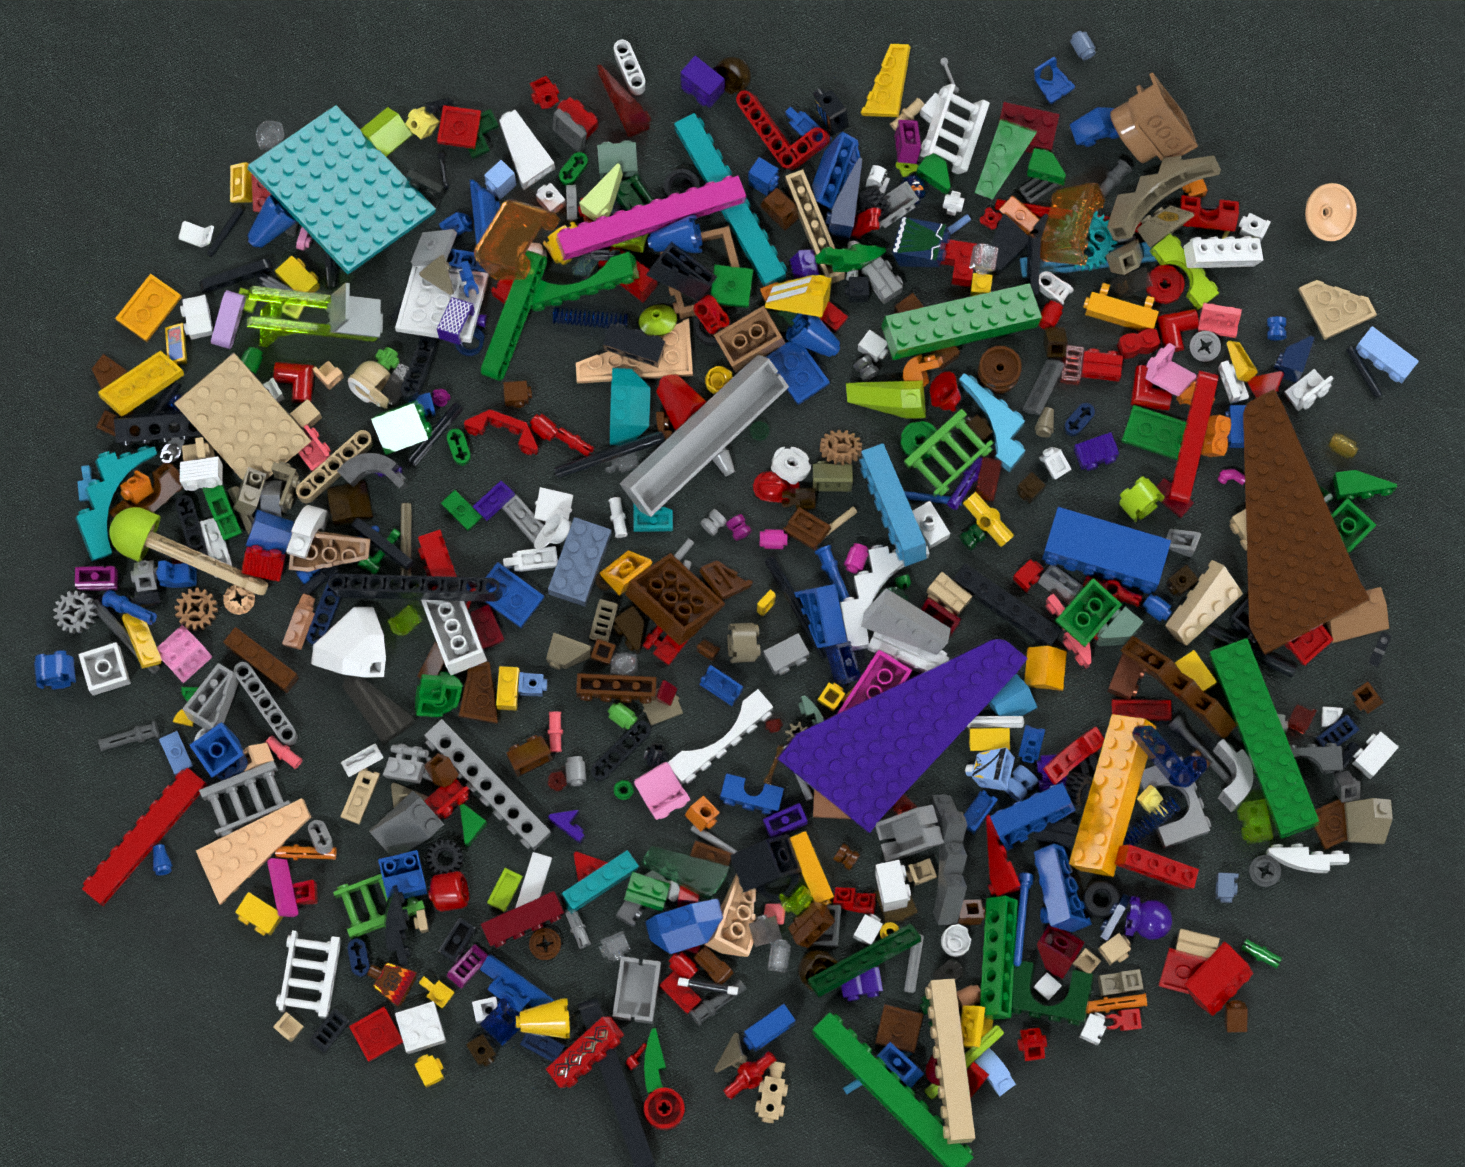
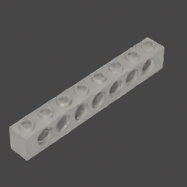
[424,719,551,851]

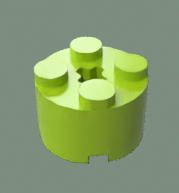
[1119,476,1164,522]

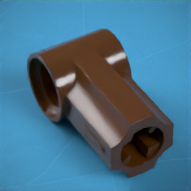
[694,946,734,985]

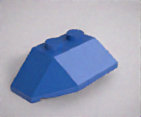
[812,132,862,209]
[470,179,502,254]
[645,899,723,954]

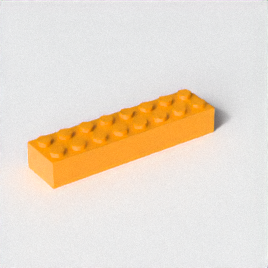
[1069,714,1156,877]

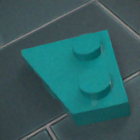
[634,504,673,532]

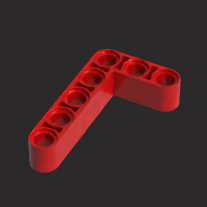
[736,91,830,170]

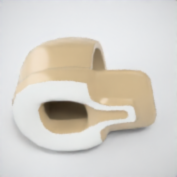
[348,361,390,409]

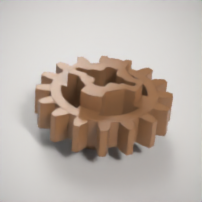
[820,429,862,465]
[175,588,218,631]

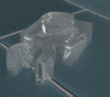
[605,451,639,472]

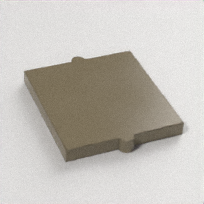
[642,688,683,726]

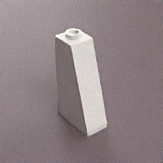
[499,110,555,190]

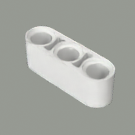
[614,39,646,95]

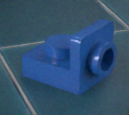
[439,212,473,238]

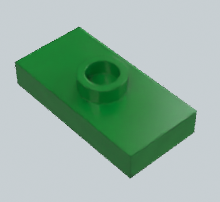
[441,490,482,531]

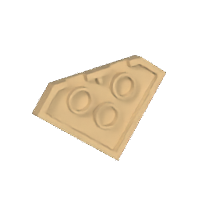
[1298,280,1377,340]

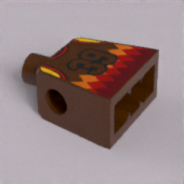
[367,962,418,1008]

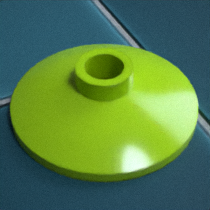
[639,305,677,336]

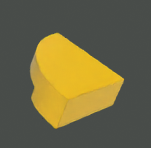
[173,709,194,727]

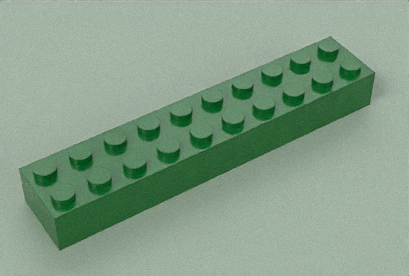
[1210,638,1319,839]
[812,1012,974,1167]

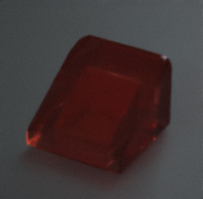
[893,795,917,814]

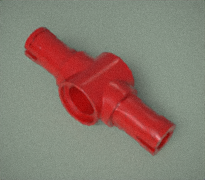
[1083,575,1142,607]
[723,1051,777,1099]

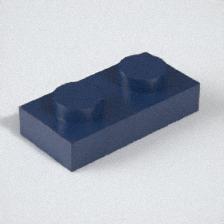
[520,1033,565,1062]

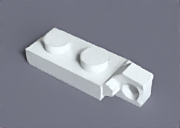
[503,546,558,572]

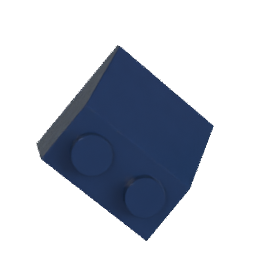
[1274,336,1315,383]

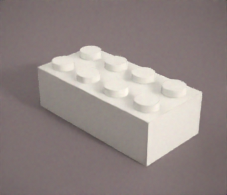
[421,586,487,675]

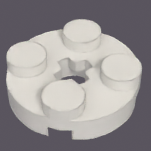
[771,447,811,484]

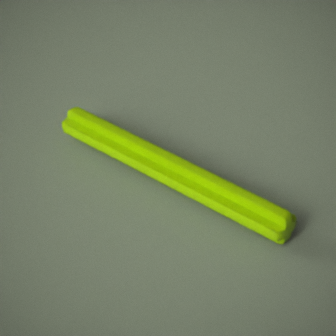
[925,1025,1004,1099]

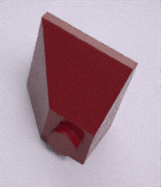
[1037,923,1085,979]

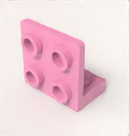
[157,625,212,683]

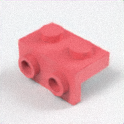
[1198,303,1242,338]
[298,425,331,472]

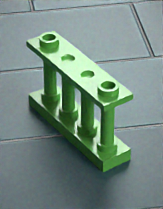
[904,409,993,498]
[333,874,426,939]

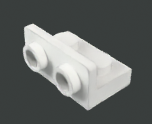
[1218,361,1249,404]

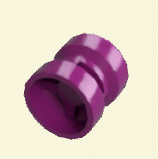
[726,514,752,541]

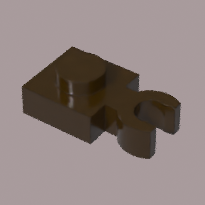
[782,488,815,509]

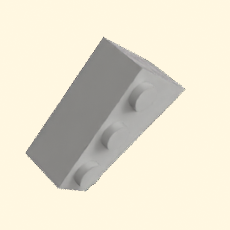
[183,663,239,731]

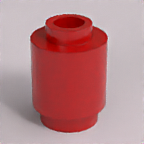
[1039,300,1063,330]
[530,414,559,442]
[669,952,699,979]

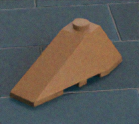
[289,531,371,572]

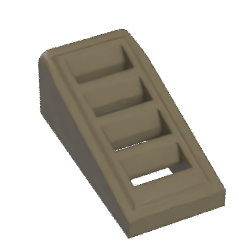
[589,599,618,642]

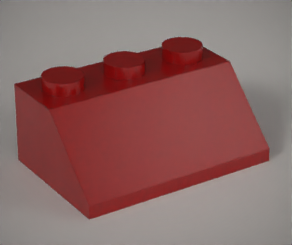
[1184,942,1253,1016]

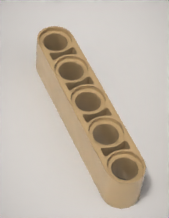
[296,430,373,504]

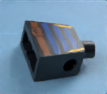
[813,88,849,136]

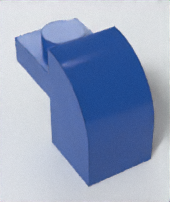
[156,561,197,588]

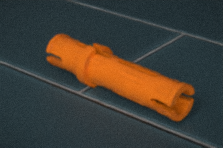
[275,844,337,860]
[1087,993,1147,1014]

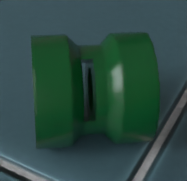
[959,524,986,551]

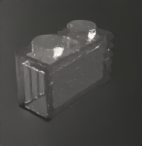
[768,939,791,973]

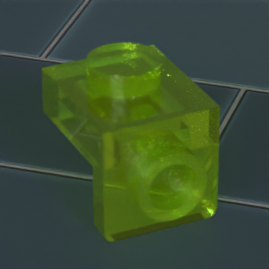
[387,605,423,636]
[779,885,813,916]

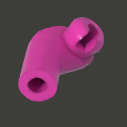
[1218,469,1245,485]

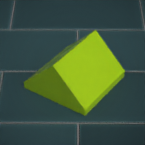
[360,107,412,157]

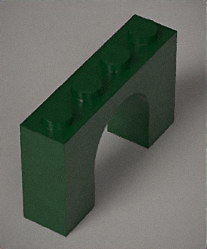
[1011,961,1094,1026]

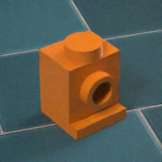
[1182,179,1208,198]
[120,470,154,504]

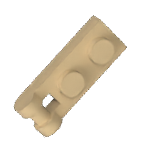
[341,768,381,825]

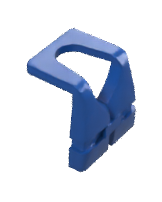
[1034,57,1075,104]

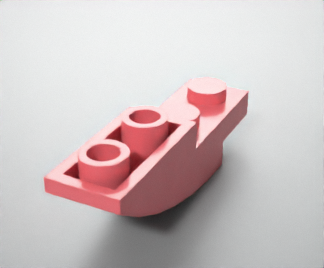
[1046,593,1091,669]

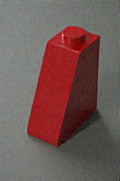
[656,374,706,431]

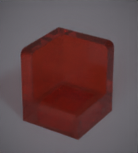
[1288,705,1317,734]

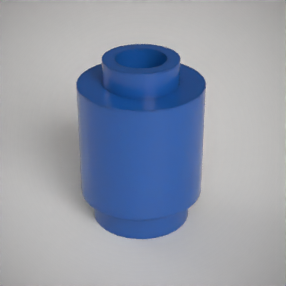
[1142,594,1172,622]

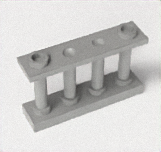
[199,761,291,837]

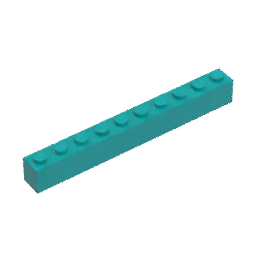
[674,113,787,287]

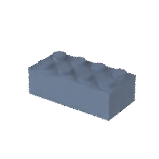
[548,517,612,607]

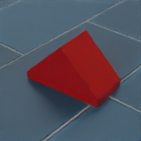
[292,880,318,905]

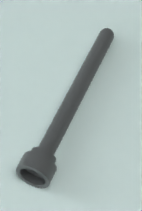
[1168,715,1232,786]

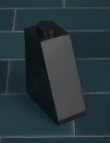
[985,214,1028,276]

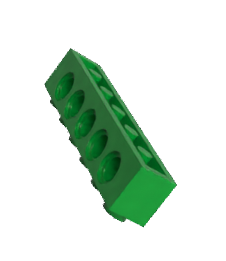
[980,896,1018,1020]

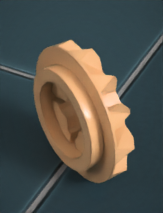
[223,585,255,615]

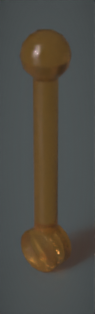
[764,746,784,785]

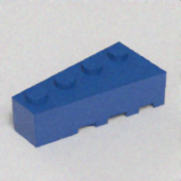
[990,783,1075,851]
[1034,844,1092,932]

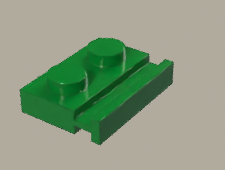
[624,872,670,911]

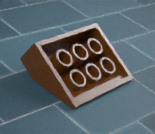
[625,553,725,646]

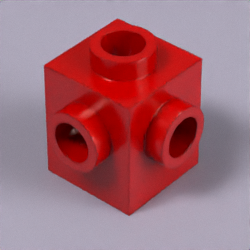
[529,76,559,109]
[1017,1028,1047,1061]

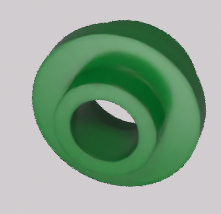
[614,780,634,800]

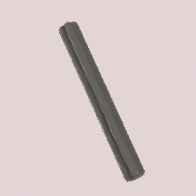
[91,599,160,674]

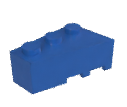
[794,584,847,648]

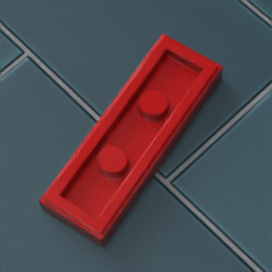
[1111,699,1171,721]

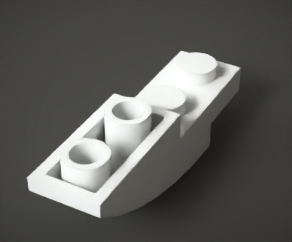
[1266,844,1349,873]

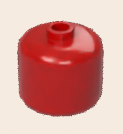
[428,871,469,912]

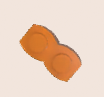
[1201,415,1231,457]

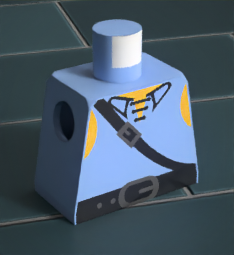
[965,748,1015,790]

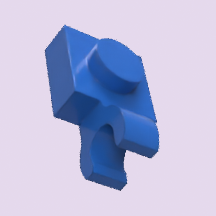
[459,261,479,298]

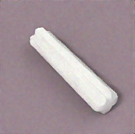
[967,716,1024,728]

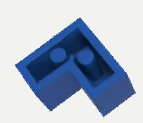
[1069,107,1120,147]

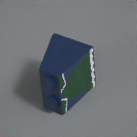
[892,217,951,267]

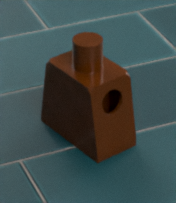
[760,188,799,231]

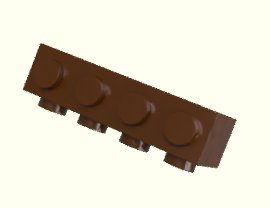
[576,673,657,704]

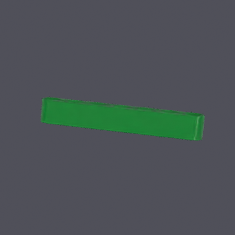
[481,250,547,381]

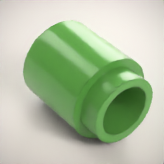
[608,702,638,730]

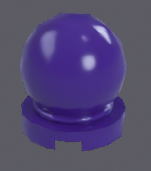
[1124,896,1173,940]

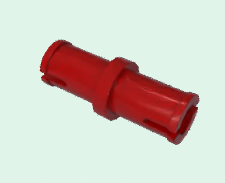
[555,427,594,457]

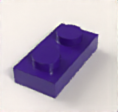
[473,481,515,521]

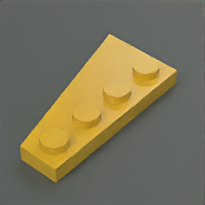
[861,44,910,117]

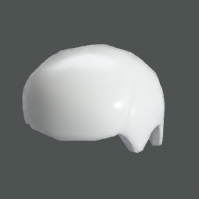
[941,924,971,957]

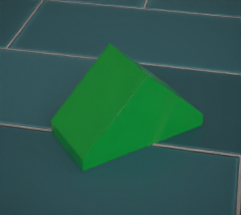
[460,804,487,847]

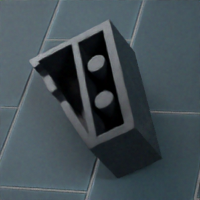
[646,242,717,301]

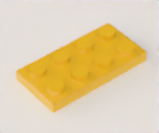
[98,351,184,417]

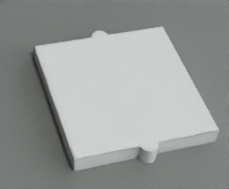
[534,487,573,521]

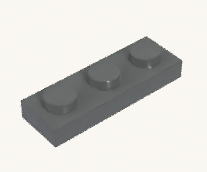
[1022,360,1064,415]

